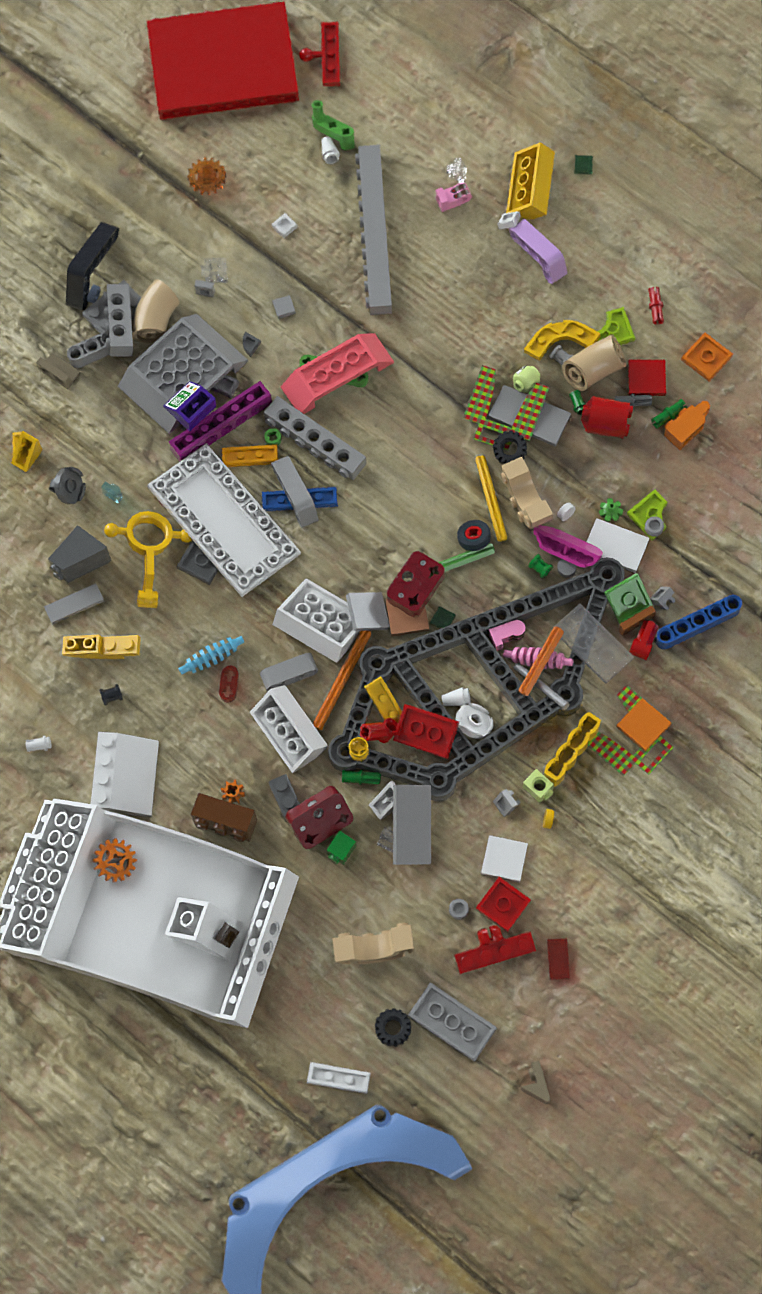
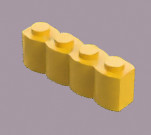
[544,712,601,787]

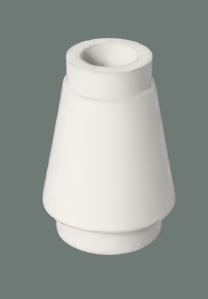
[321,137,340,164]
[442,687,471,706]

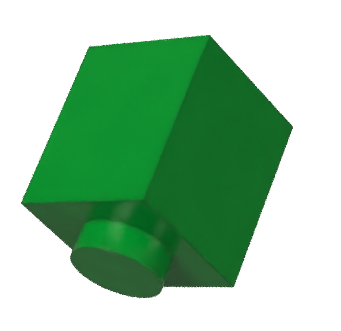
[326,831,357,865]

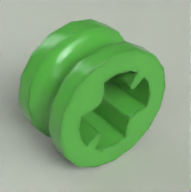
[264,428,282,446]

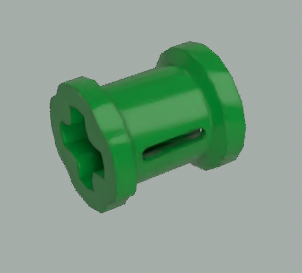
[528,554,553,579]

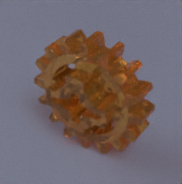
[187,157,227,195]

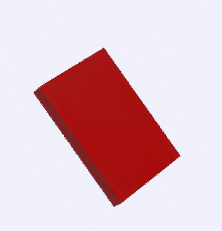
[393,704,460,759]

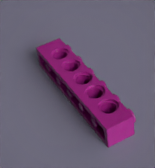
[169,381,272,462]

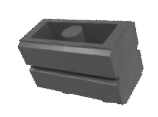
[269,774,300,822]

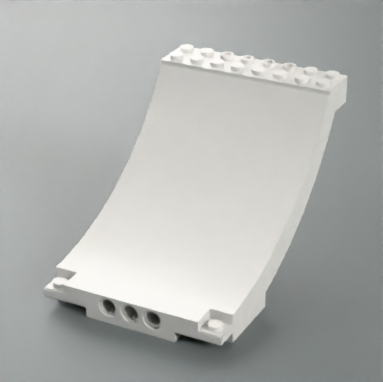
[0,799,299,1028]

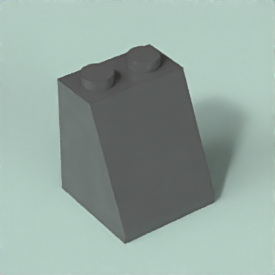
[48,525,111,583]

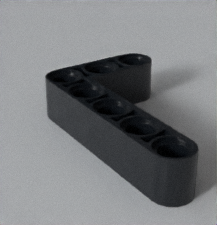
[66,222,119,311]

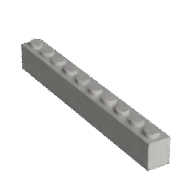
[355,145,392,315]

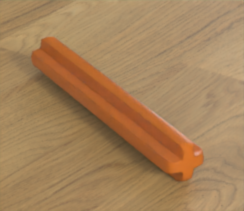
[519,626,564,696]

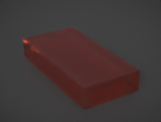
[547,938,570,980]

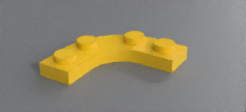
[524,320,601,361]

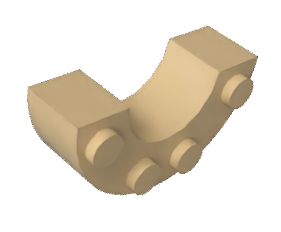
[500,457,553,529]
[332,923,415,965]

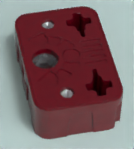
[387,551,445,617]
[285,786,354,849]

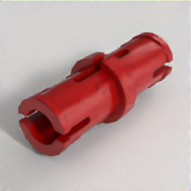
[648,287,664,325]

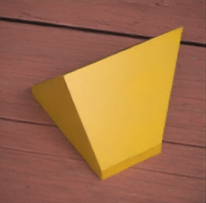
[11,431,43,472]

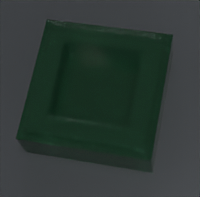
[574,155,593,175]
[430,606,456,629]

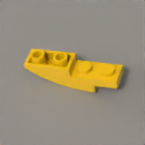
[62,634,141,659]

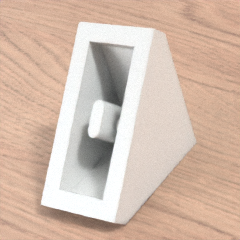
[369,781,395,820]

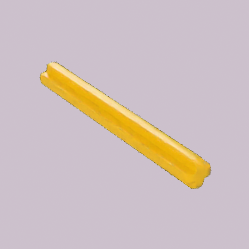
[475,455,507,542]

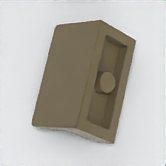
[36,353,80,389]

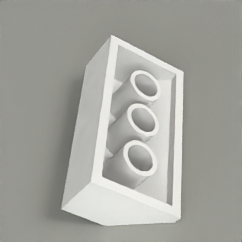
[250,685,328,773]

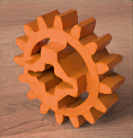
[92,838,137,883]

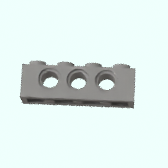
[103,284,133,357]

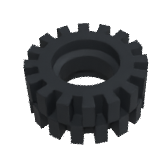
[493,430,527,464]
[375,1008,411,1047]

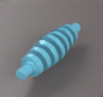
[178,636,245,675]

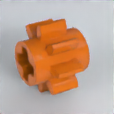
[221,780,245,804]

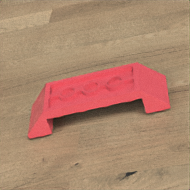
[281,333,394,414]

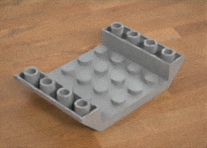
[118,314,248,434]

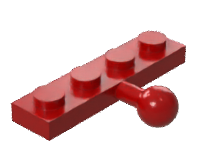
[299,22,340,87]

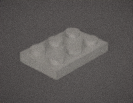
[82,280,141,333]

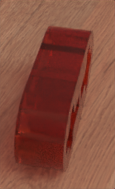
[219,665,239,703]

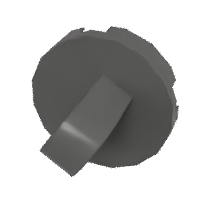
[49,467,86,504]

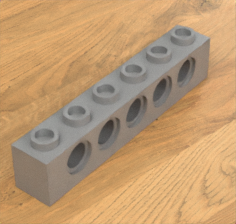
[264,396,367,480]

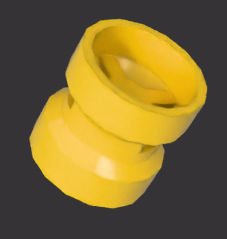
[349,737,369,761]

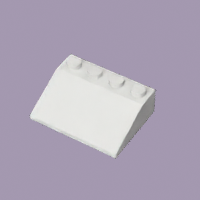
[273,579,360,663]
[91,732,159,817]

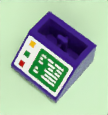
[163,381,216,431]

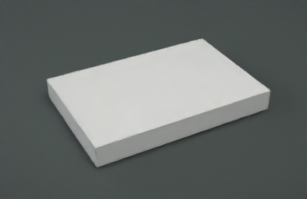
[587,518,649,573]

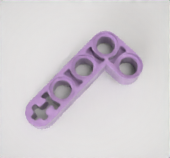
[509,219,567,284]

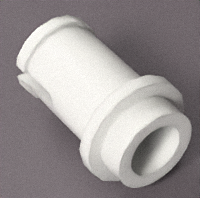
[26,736,51,752]

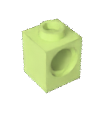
[522,769,554,803]

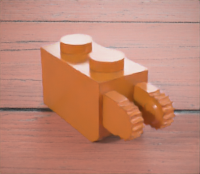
[664,401,711,450]

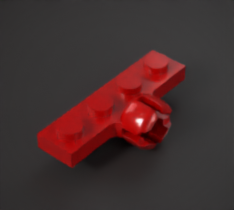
[454,925,536,974]

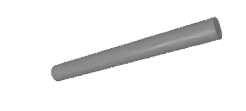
[514,663,569,709]

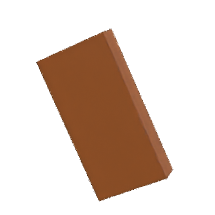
[619,606,656,636]

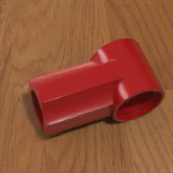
[629,620,659,661]
[360,718,399,743]

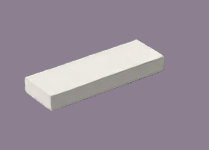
[307,1062,371,1094]

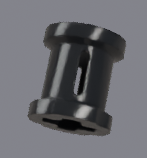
[100,684,123,706]

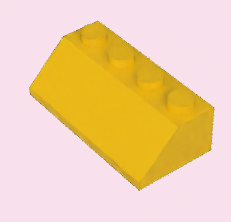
[506,142,555,220]

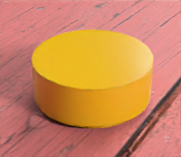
[543,809,554,829]

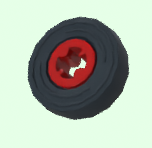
[457,520,491,551]

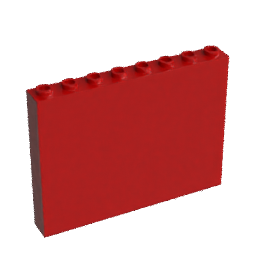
[146,1,299,120]

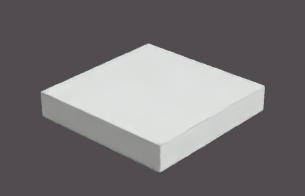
[481,835,528,883]

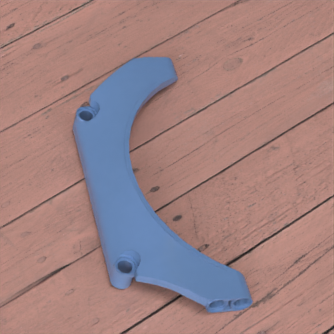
[222,1105,472,1294]

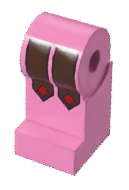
[436,183,472,212]
[489,620,525,651]

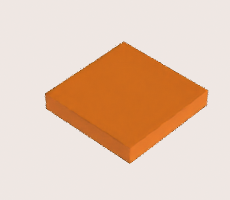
[681,333,733,382]
[616,698,671,752]

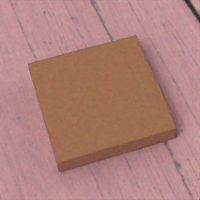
[385,599,429,637]

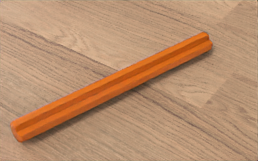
[313,630,371,730]

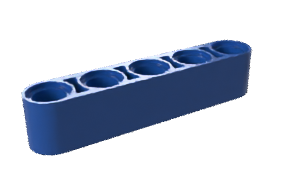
[655,595,742,650]

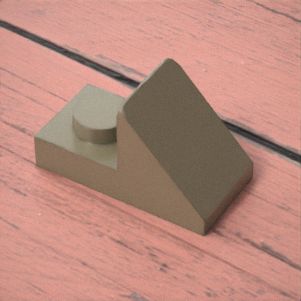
[521,1061,550,1104]

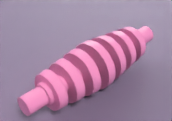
[503,647,573,669]

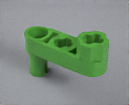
[311,100,355,150]

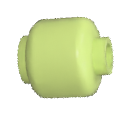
[513,365,540,393]

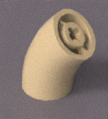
[132,279,180,342]
[562,335,626,391]

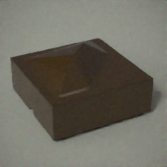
[214,922,240,948]

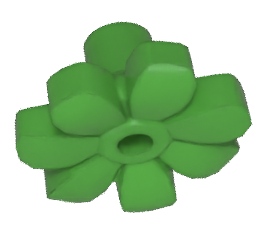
[599,498,623,522]

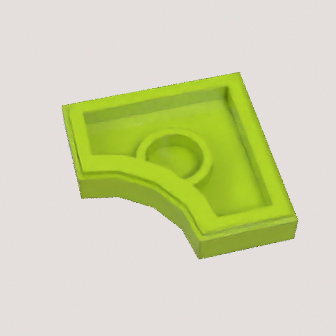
[597,307,635,345]
[627,489,668,540]

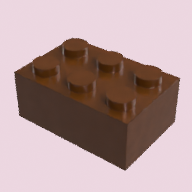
[191,793,257,842]

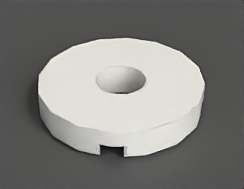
[456,703,493,739]

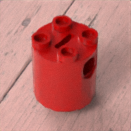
[581,396,633,439]

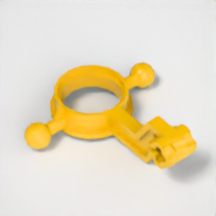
[104,511,192,608]

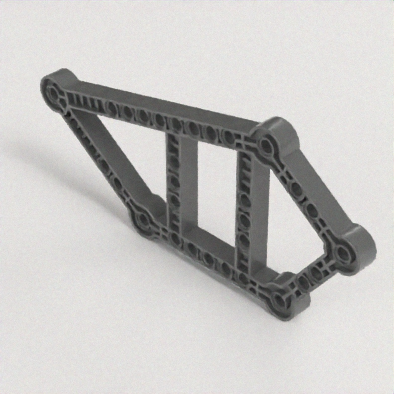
[328,557,625,802]

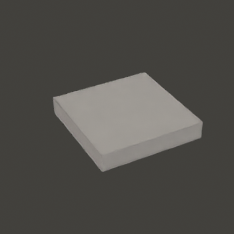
[346,592,390,631]

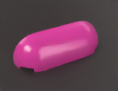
[534,525,603,567]

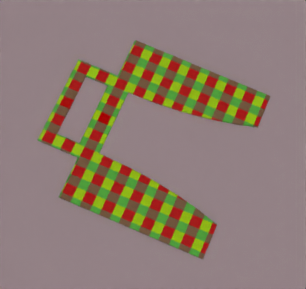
[463,365,549,451]
[588,685,674,776]

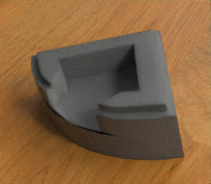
[243,332,261,357]

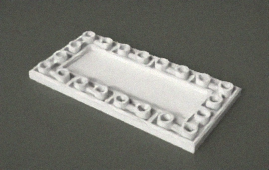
[147,443,301,597]

